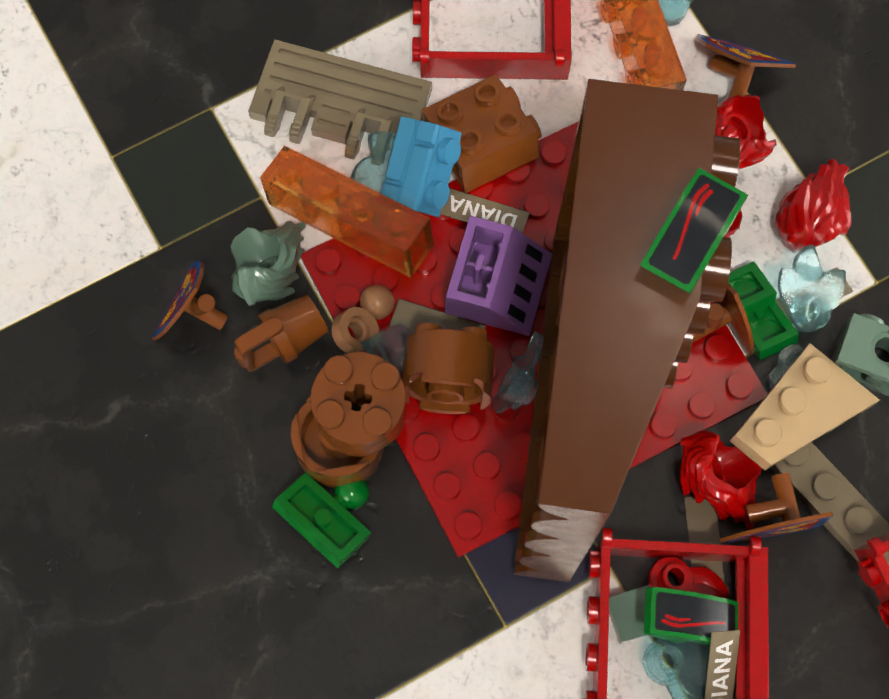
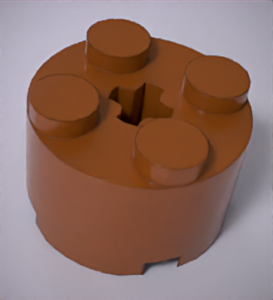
[402,323,495,414]
[311,352,406,457]
[291,396,384,488]

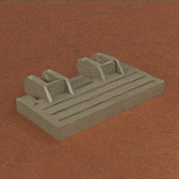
[248,39,432,166]

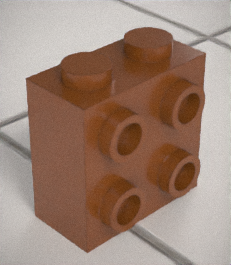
[422,74,542,194]

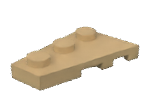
[730,343,880,470]

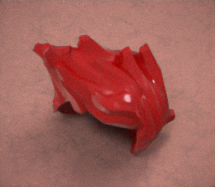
[715,95,777,169]
[775,159,852,253]
[680,430,762,530]

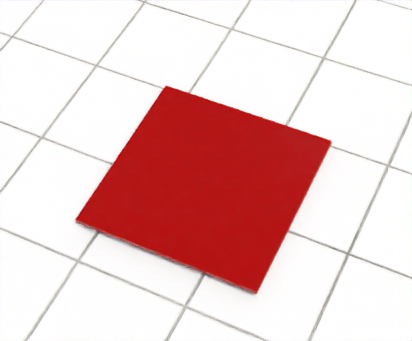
[301,121,767,558]

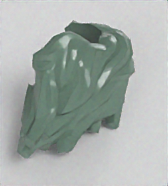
[230,221,306,306]

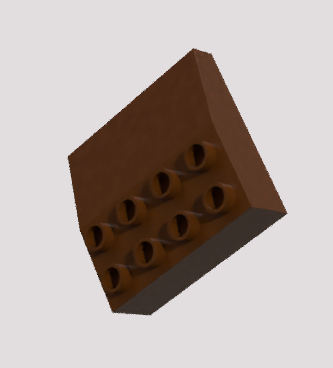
[513,79,740,582]

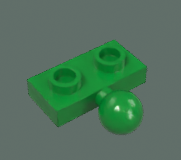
[272,472,371,569]

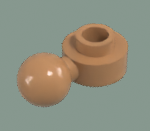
[332,285,395,353]

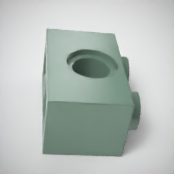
[831,313,889,396]

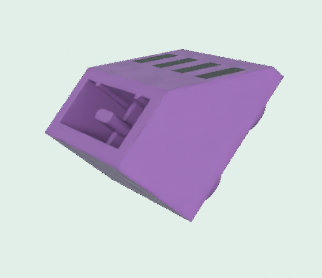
[445,216,552,336]

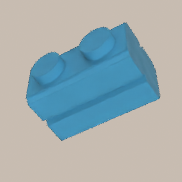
[379,116,462,217]

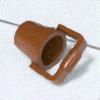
[234,294,329,372]

